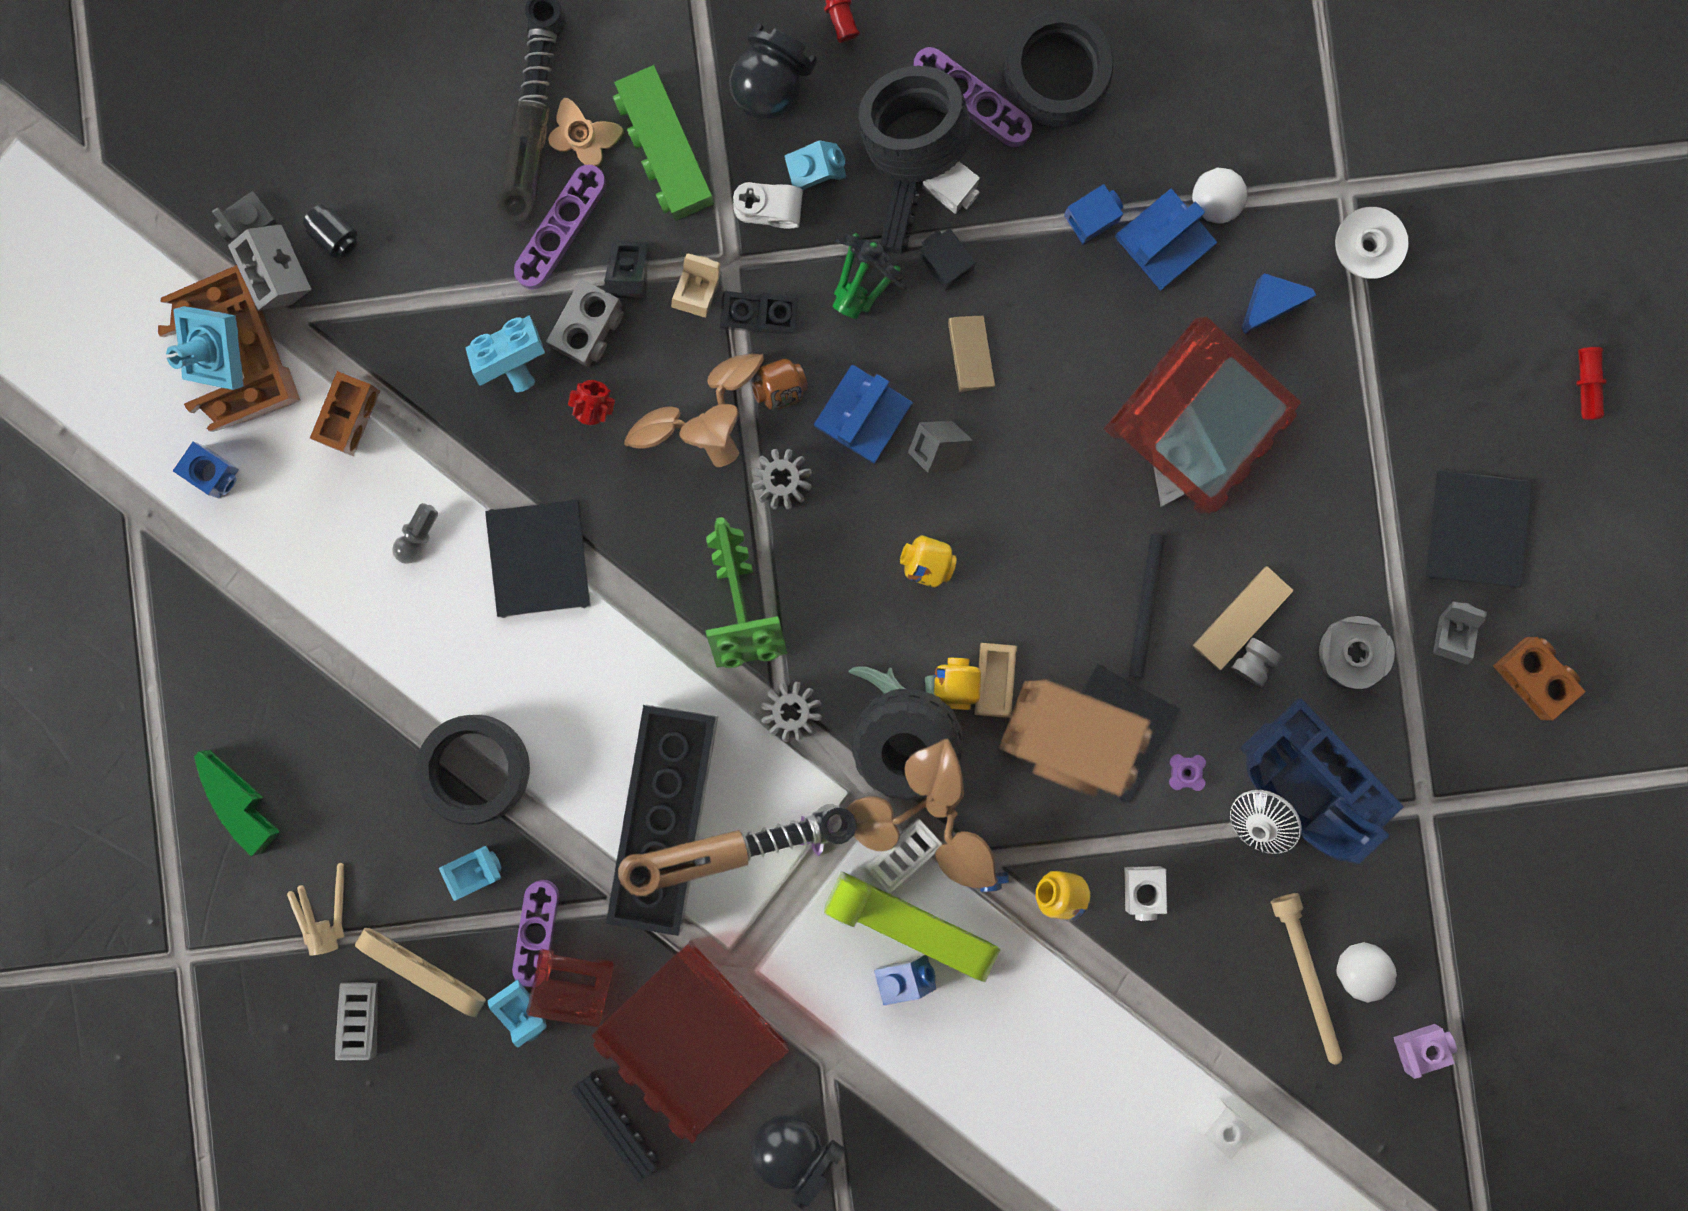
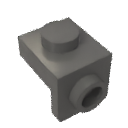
[1433,602,1487,665]

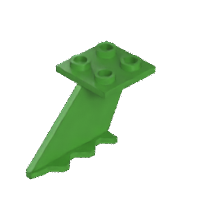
[706,517,787,668]

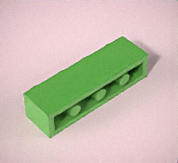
[612,65,714,221]

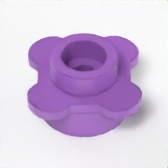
[1169,754,1206,791]

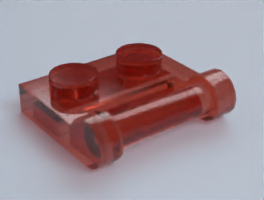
[526,949,613,1027]

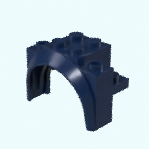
[1240,698,1404,864]

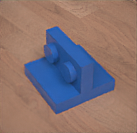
[1115,188,1218,291]
[814,364,913,464]

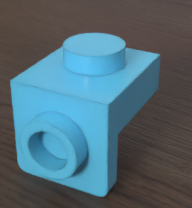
[785,140,846,190]
[439,846,501,901]
[488,980,547,1047]

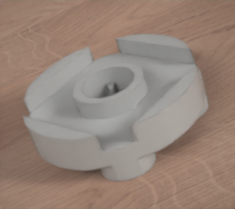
[1319,616,1395,689]

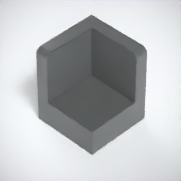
[908,421,973,473]

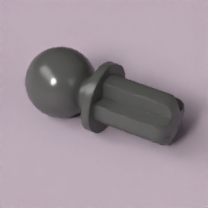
[392,503,438,564]

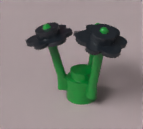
[833,233,907,319]

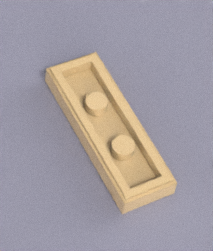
[1192,566,1294,670]

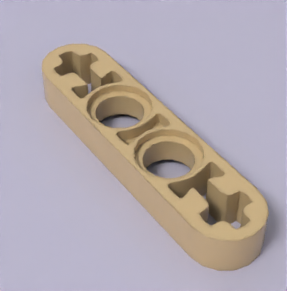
[355,928,486,1017]

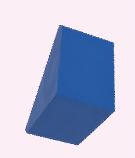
[1242,273,1316,334]

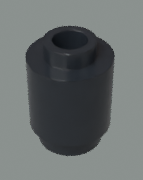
[303,204,357,258]

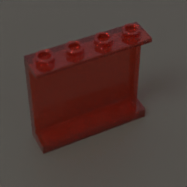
[591,940,790,1143]

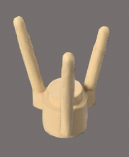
[287,863,344,956]

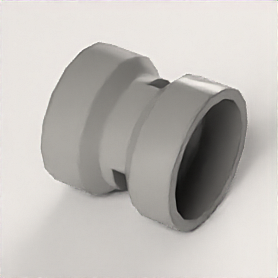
[1231,638,1282,688]

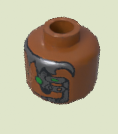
[751,359,808,411]

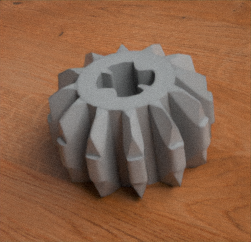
[751,449,812,510]
[761,681,822,742]

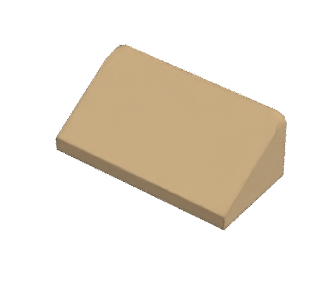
[948,316,995,392]

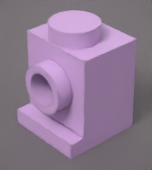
[1393,1024,1457,1079]

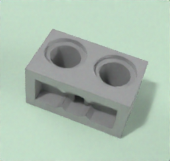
[546,278,624,368]

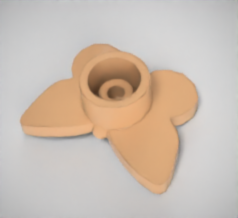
[548,98,624,167]

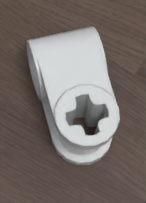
[733,182,803,229]

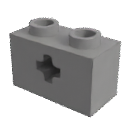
[228,225,311,311]

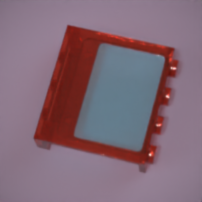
[1104,316,1302,514]

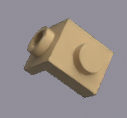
[671,254,721,318]

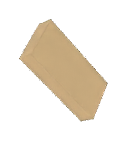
[974,643,1017,718]

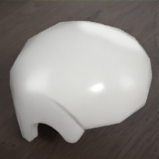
[1192,168,1247,224]
[1336,942,1397,1003]

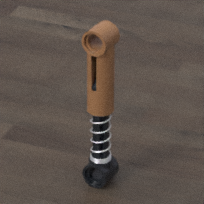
[618,804,856,896]

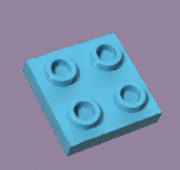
[166,306,244,390]
[466,315,545,392]

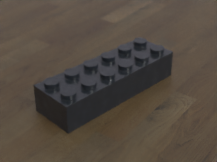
[606,704,718,936]

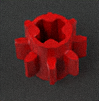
[568,380,615,425]

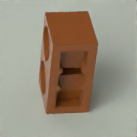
[309,371,381,457]
[1493,637,1586,721]

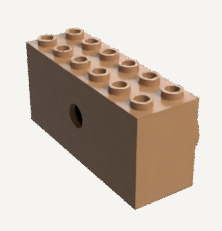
[999,680,1151,797]

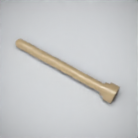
[1271,893,1343,1065]

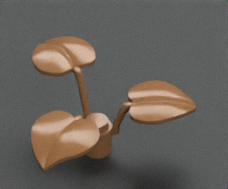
[624,353,764,467]
[846,739,998,888]

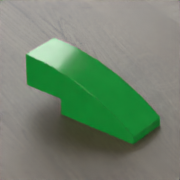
[194,750,280,857]

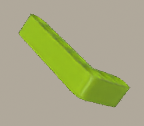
[824,871,1001,982]

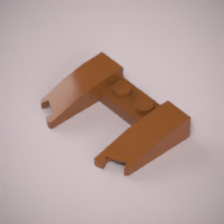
[158,265,301,432]

